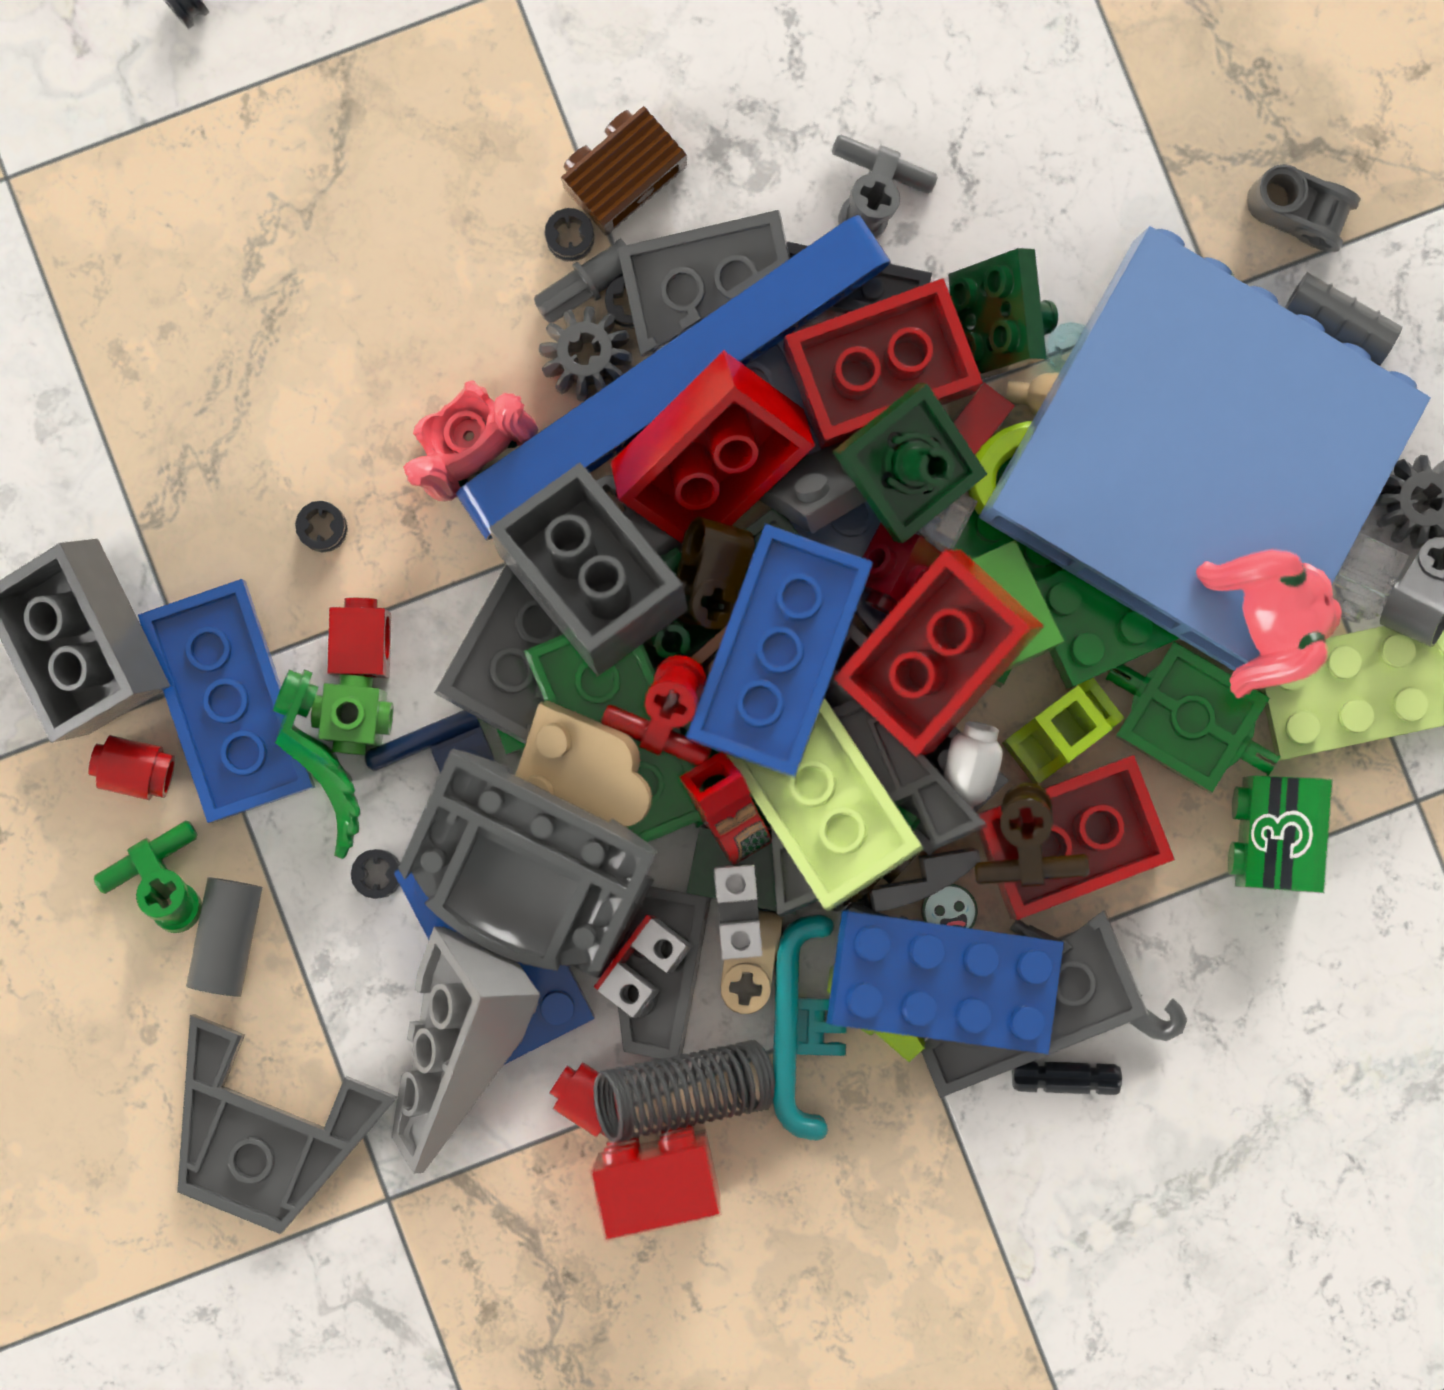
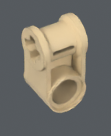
[720,910,783,1014]

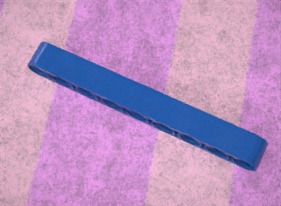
[456,215,891,541]

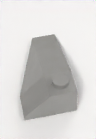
[392,926,540,1174]

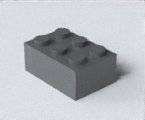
[489,463,688,676]
[0,539,170,743]

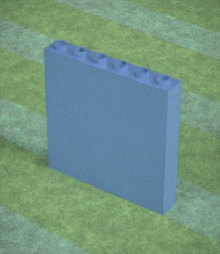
[978,226,1431,671]

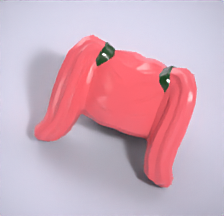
[403,380,539,502]
[1196,550,1342,698]

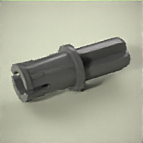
[534,238,626,323]

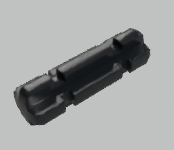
[1012,1061,1122,1095]

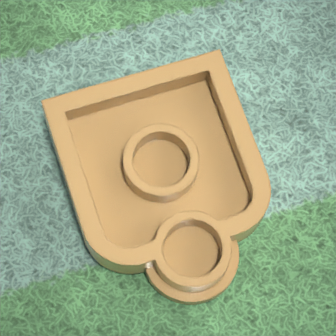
[515,700,652,826]

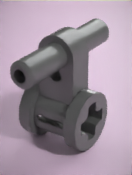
[831,134,938,239]

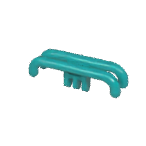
[773,914,847,1141]

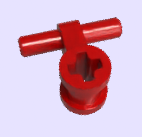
[601,655,711,766]

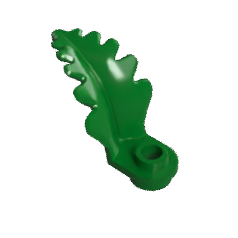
[273,669,361,859]

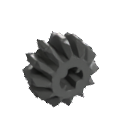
[539,306,632,401]
[1374,455,1444,550]

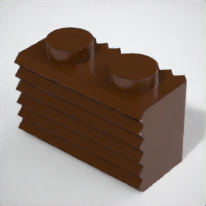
[561,106,687,236]

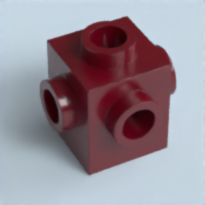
[862,523,942,615]

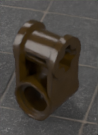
[676,516,755,629]

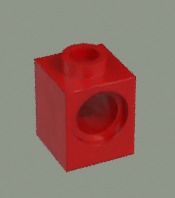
[327,597,391,678]

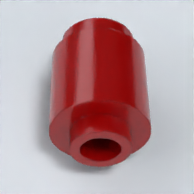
[88,735,175,800]
[549,1062,635,1138]

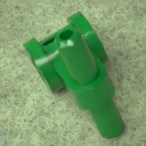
[93,820,202,933]

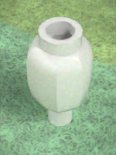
[944,721,1002,809]

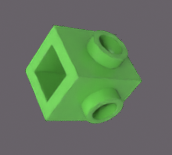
[311,675,394,755]

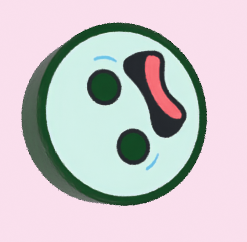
[921,884,978,929]

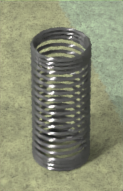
[594,1040,775,1143]

